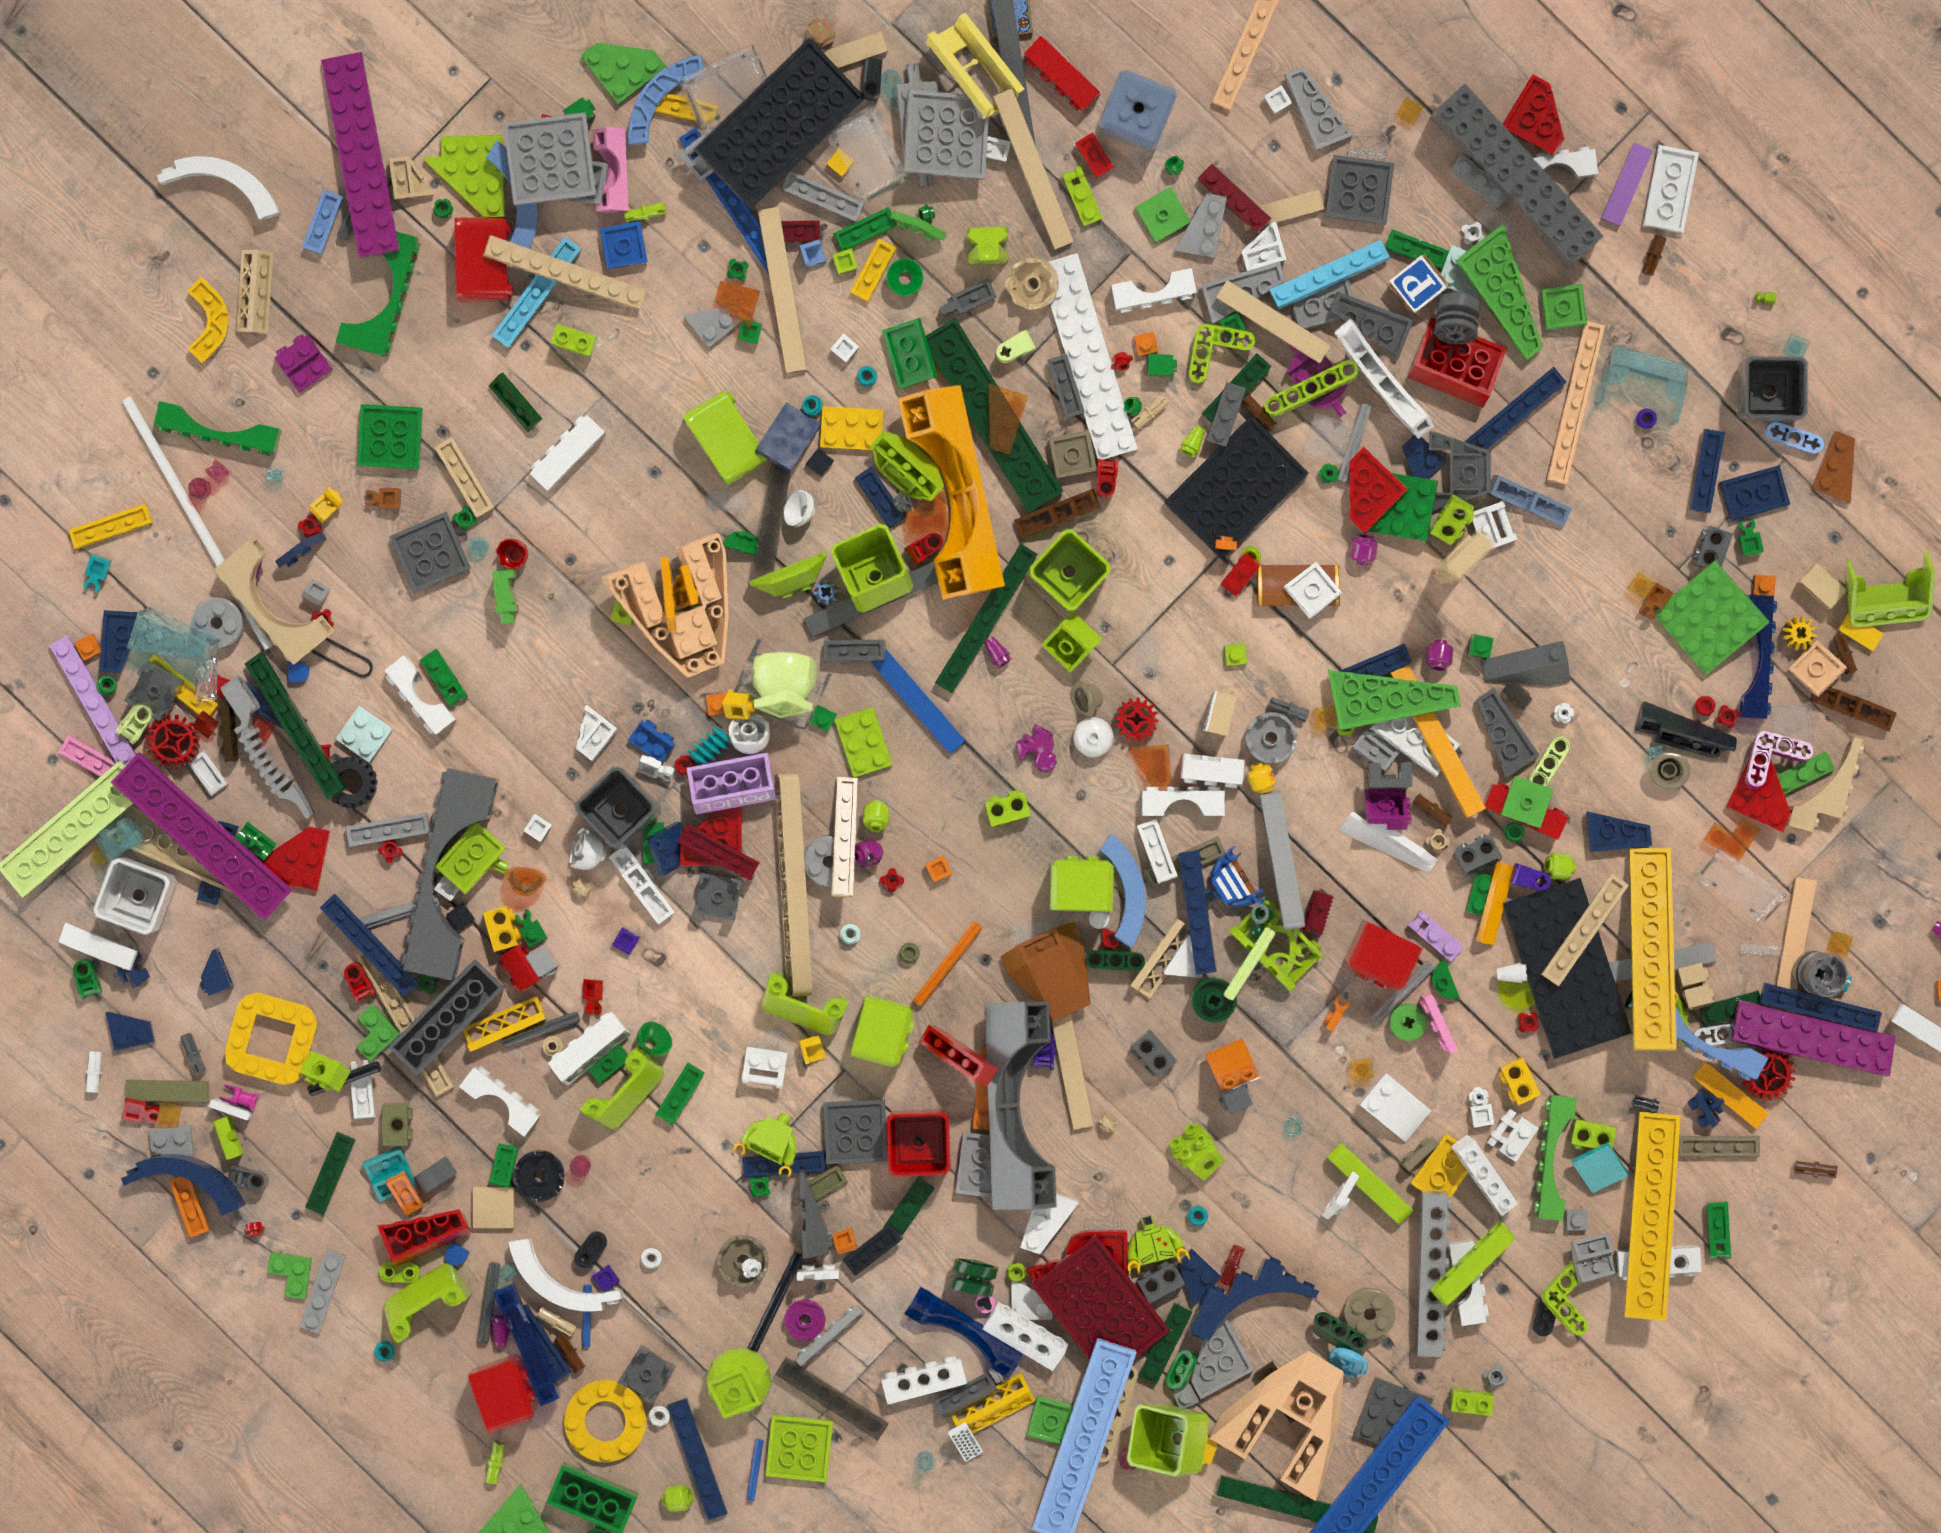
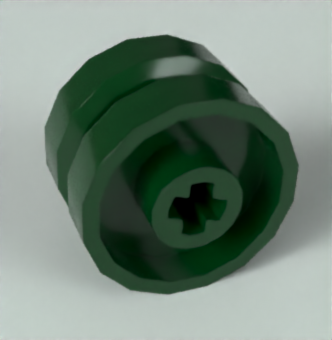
[1191,977,1237,1023]
[949,1258,998,1297]

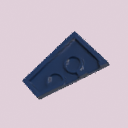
[100,610,146,673]
[1586,811,1652,852]

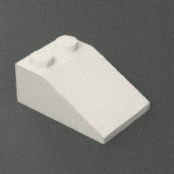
[1358,1072,1431,1142]

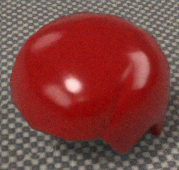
[496,538,529,570]

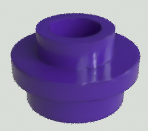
[1636,408,1657,429]

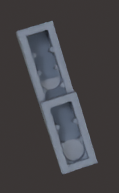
[1487,475,1572,527]

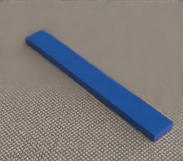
[679,127,769,275]

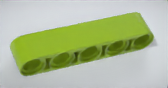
[1265,360,1359,417]
[1327,1142,1414,1225]
[1430,1222,1516,1306]

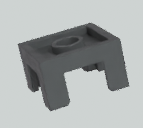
[124,661,184,721]
[1367,762,1412,787]
[694,872,742,920]
[618,1345,676,1404]

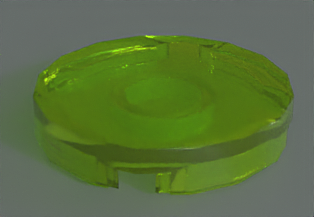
[1498,980,1535,1010]

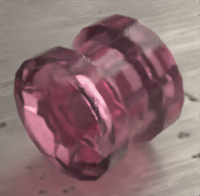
[204,459,231,485]
[570,1155,591,1177]
[1119,1448,1137,1470]

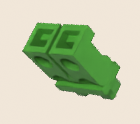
[492,570,519,624]

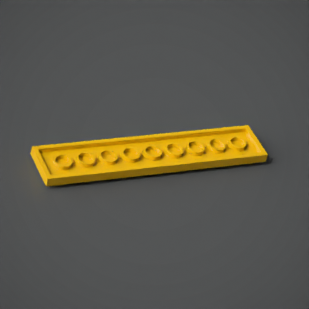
[1629,848,1676,1050]
[1624,1112,1681,1321]

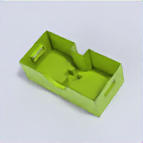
[213,1115,243,1160]

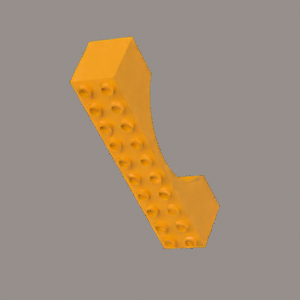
[898,385,1005,600]

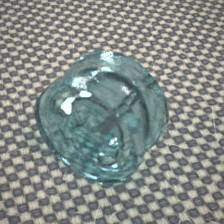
[266,469,284,480]
[1646,745,1664,759]
[1284,1117,1303,1135]

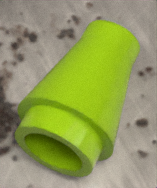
[1180,425,1206,457]

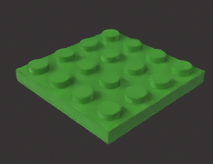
[1655,560,1770,675]

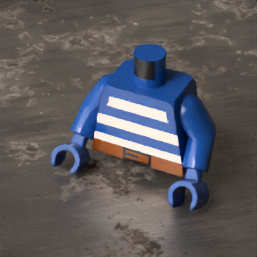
[1206,846,1267,907]

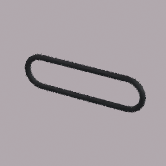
[311,638,373,678]

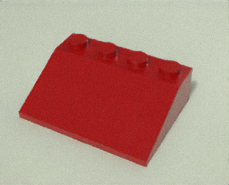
[1407,317,1507,408]

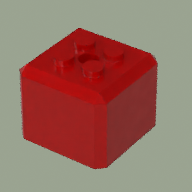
[1344,920,1423,991]
[887,1109,950,1176]
[468,1354,538,1434]

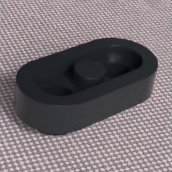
[574,1231,608,1268]
[1532,1296,1558,1337]

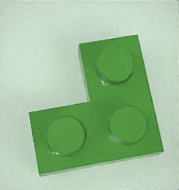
[890,210,947,241]
[356,1004,400,1061]
[268,1252,312,1299]

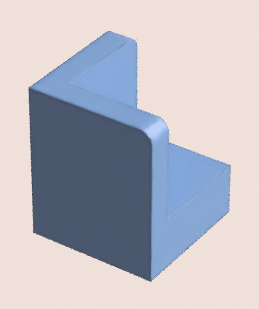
[800,240,826,267]

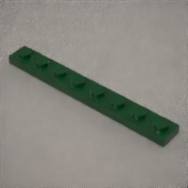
[935,543,1038,693]
[244,652,346,799]
[1215,1475,1379,1533]

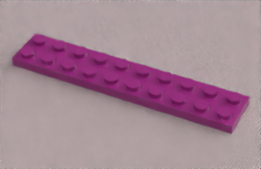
[321,52,400,259]
[110,752,293,921]

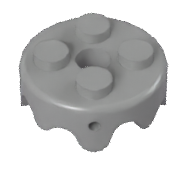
[191,597,245,649]
[1245,712,1297,763]
[804,836,855,887]

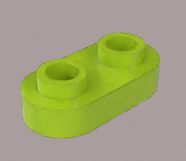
[379,1261,421,1283]

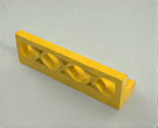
[463,996,547,1052]
[951,1373,1036,1434]

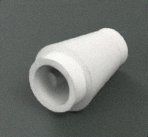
[1497,963,1527,983]

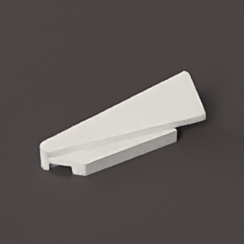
[1339,811,1438,873]

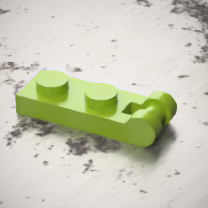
[1061,166,1103,227]

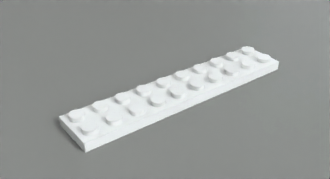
[1048,253,1137,460]

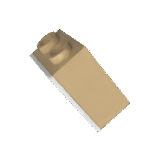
[1203,689,1237,736]

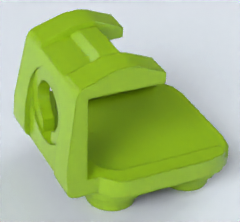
[1170,1124,1225,1180]

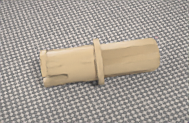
[1131,395,1168,430]
[536,1306,576,1337]

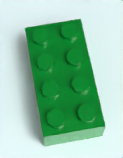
[546,1462,639,1533]

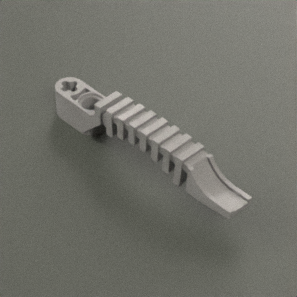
[221,676,315,819]

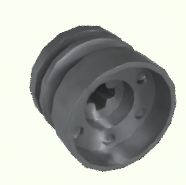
[1793,950,1848,997]

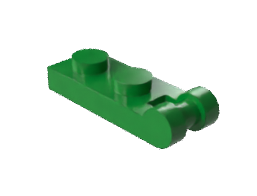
[420,648,468,707]
[1706,1201,1731,1260]

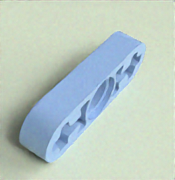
[1765,422,1824,454]

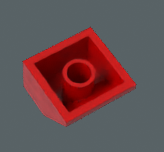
[499,943,543,992]

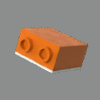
[1205,1038,1260,1094]

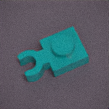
[84,554,112,593]

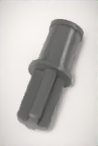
[1268,697,1310,723]
[180,1033,206,1074]

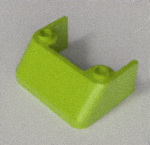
[1845,552,1936,627]

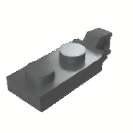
[940,279,997,316]

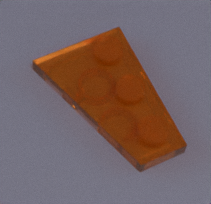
[989,384,1028,455]

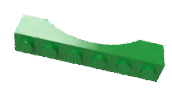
[153,401,282,456]

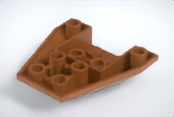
[1001,922,1091,1022]

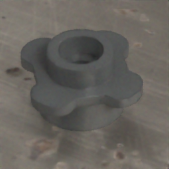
[893,491,912,513]

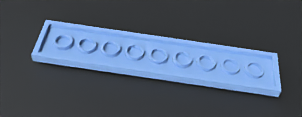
[1032,1338,1137,1533]

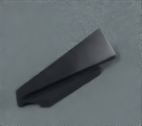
[1635,701,1737,758]

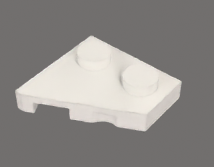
[797,1264,839,1281]

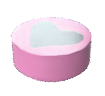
[975,1295,995,1313]

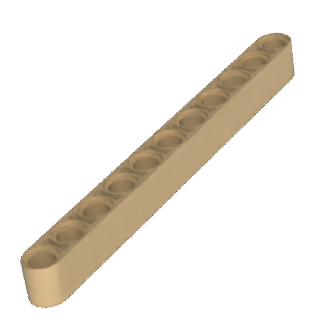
[774,773,812,997]

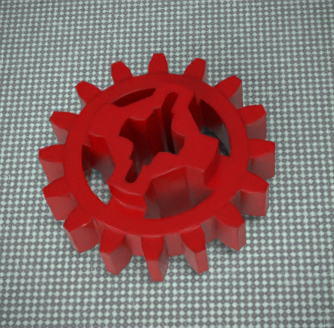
[1114,697,1159,741]

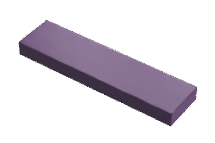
[1601,143,1653,227]

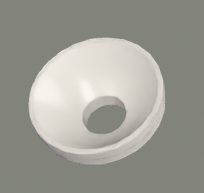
[784,490,815,527]

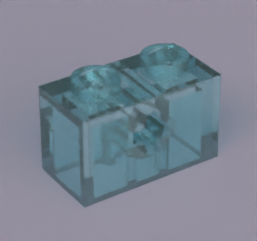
[95,817,147,861]

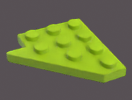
[424,135,505,218]

